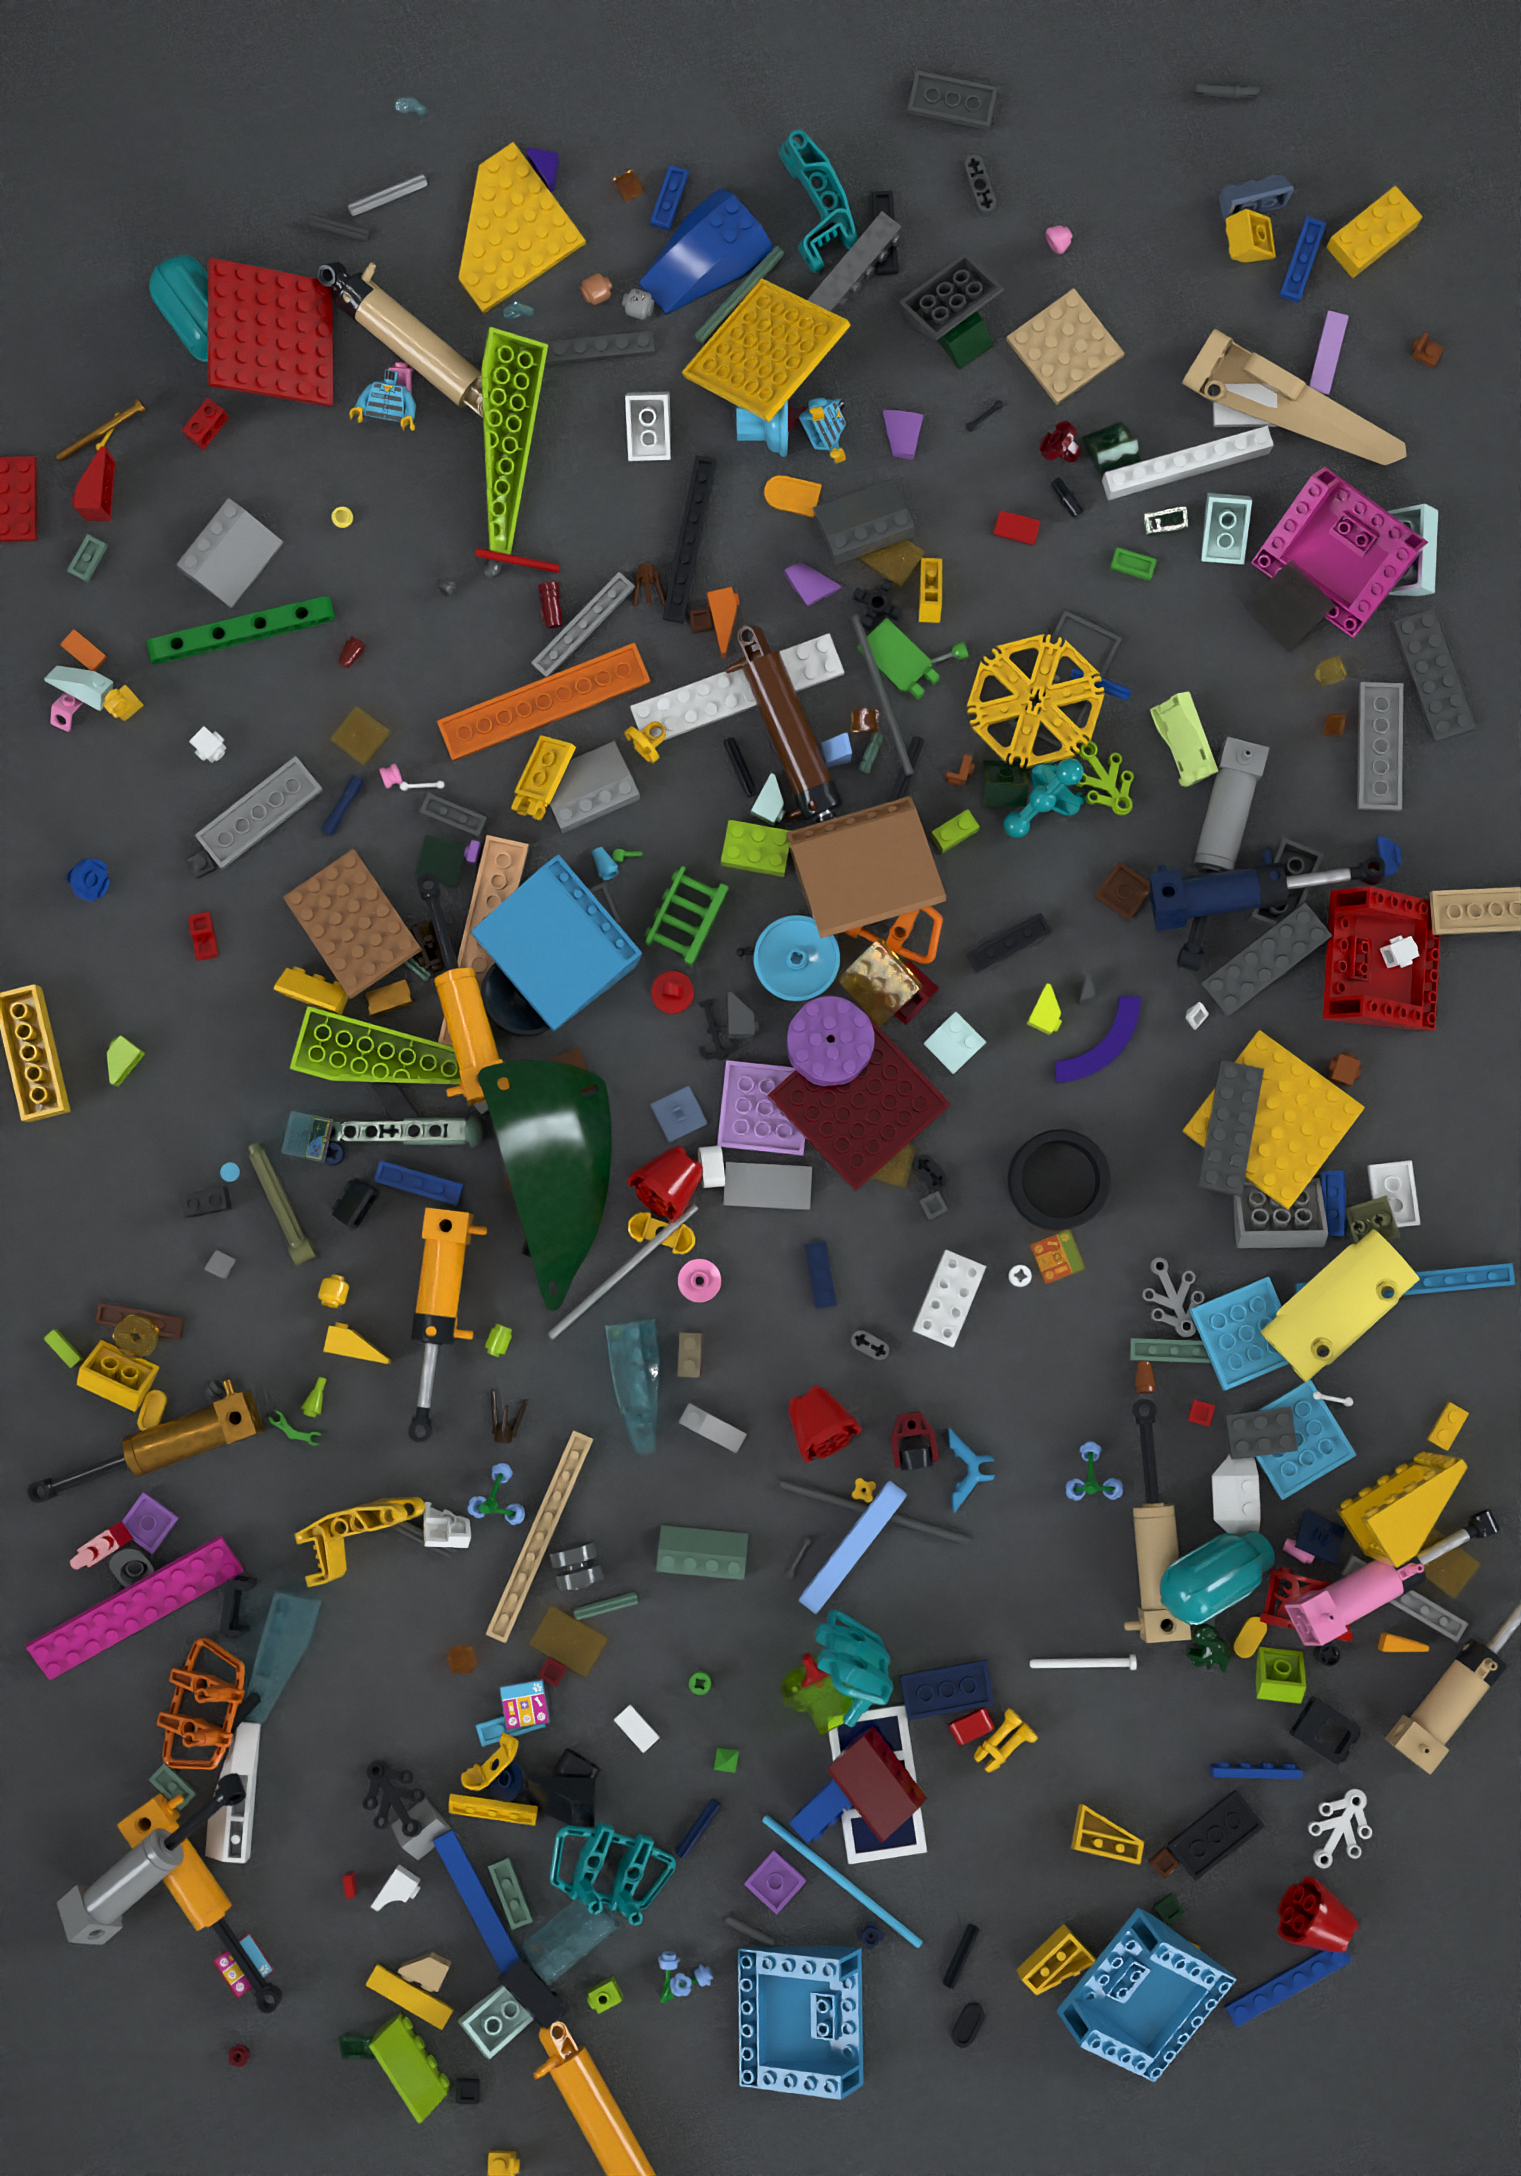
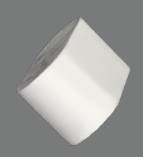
[698,1146,725,1188]

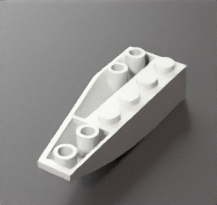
[205,1722,261,1863]

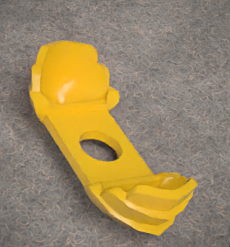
[628,1212,695,1254]
[461,1732,519,1791]

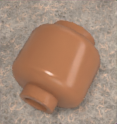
[580,273,613,306]

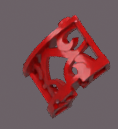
[1260,1567,1353,1641]

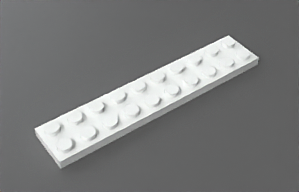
[630,633,844,741]

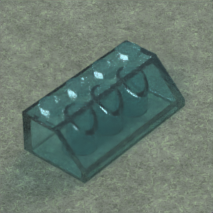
[522,1899,619,1986]

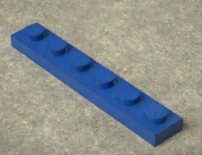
[1224,1950,1352,2027]

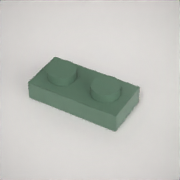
[67,534,108,583]
[149,1763,197,1810]

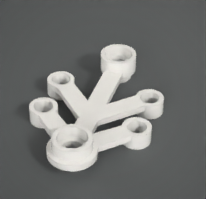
[1308,1789,1372,1868]

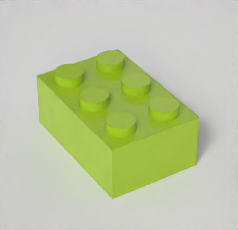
[721,820,790,877]

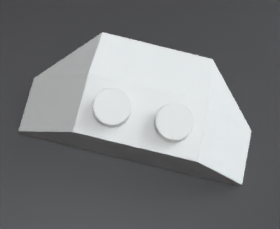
[1211,1454,1261,1536]

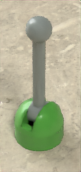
[931,641,969,664]

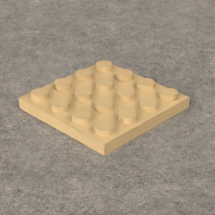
[1006,288,1125,405]

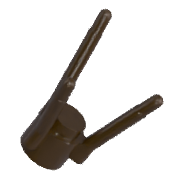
[491,1389,528,1443]

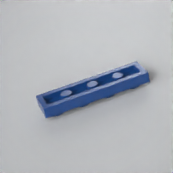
[1279,216,1326,303]
[374,1161,464,1206]
[1210,1761,1302,1779]

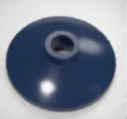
[488,1759,523,1802]

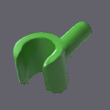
[612,849,642,863]

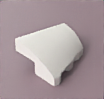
[423,1502,471,1548]

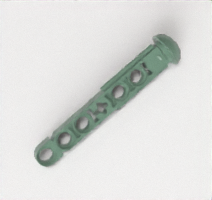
[329,1114,484,1148]

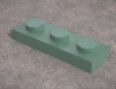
[488,1857,533,1930]

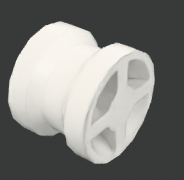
[1008,1265,1032,1287]

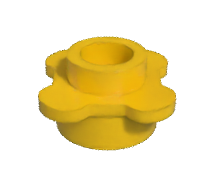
[852,1478,876,1503]

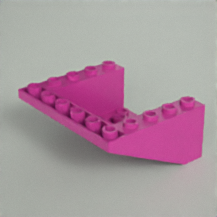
[1251,467,1428,638]

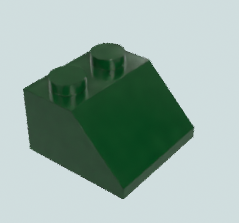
[937,311,994,370]

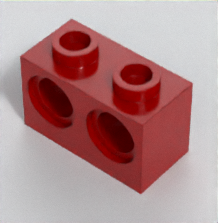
[182,397,229,451]

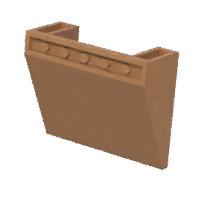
[786,796,947,938]

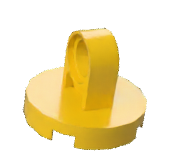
[624,721,666,764]

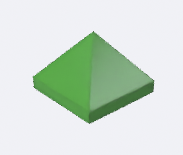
[714,1747,739,1773]

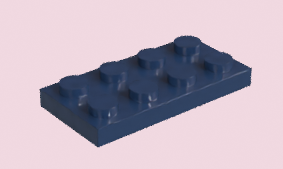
[899,1659,994,1721]

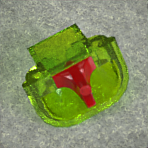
[780,1652,854,1735]

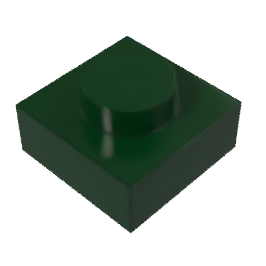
[1153,1892,1185,1925]

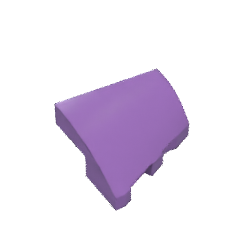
[883,410,923,460]
[784,562,841,607]

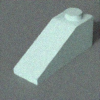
[45,666,113,711]

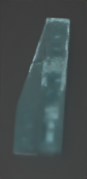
[245,1589,322,1724]

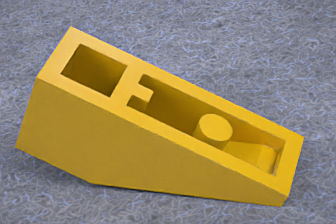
[919,558,942,623]
[324,1322,392,1364]

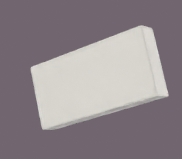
[614,1704,660,1753]

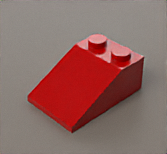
[72,446,116,522]

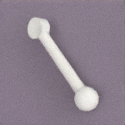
[400,780,445,791]
[1313,1391,1353,1407]

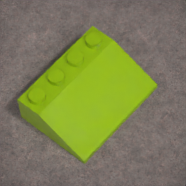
[369,2012,450,2124]

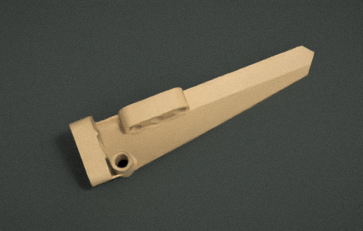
[1182,329,1407,466]

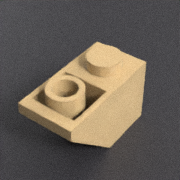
[398,1952,452,1992]

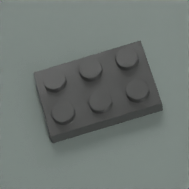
[1225,1407,1298,1459]

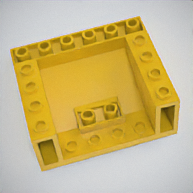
[1336,1451,1467,1568]

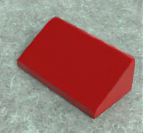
[993,510,1041,545]

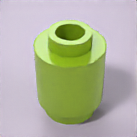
[484,1323,512,1357]

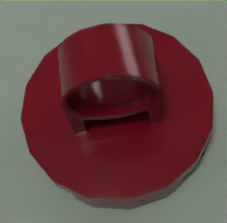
[1039,421,1081,462]

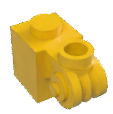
[102,684,144,722]

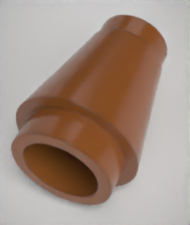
[1135,1361,1157,1394]

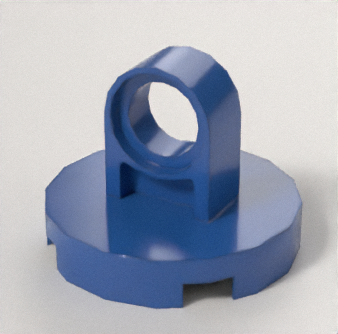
[66,858,110,901]

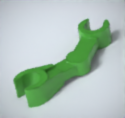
[269,1411,322,1446]

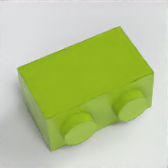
[930,809,979,854]

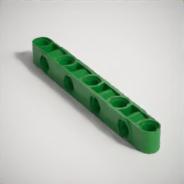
[146,596,335,664]

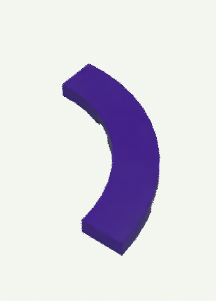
[1055,996,1141,1083]

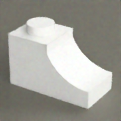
[371,1865,421,1911]

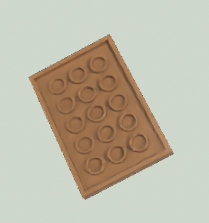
[283,849,422,999]

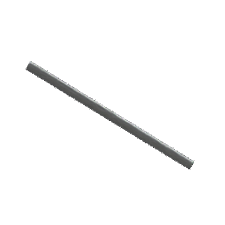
[851,615,914,776]

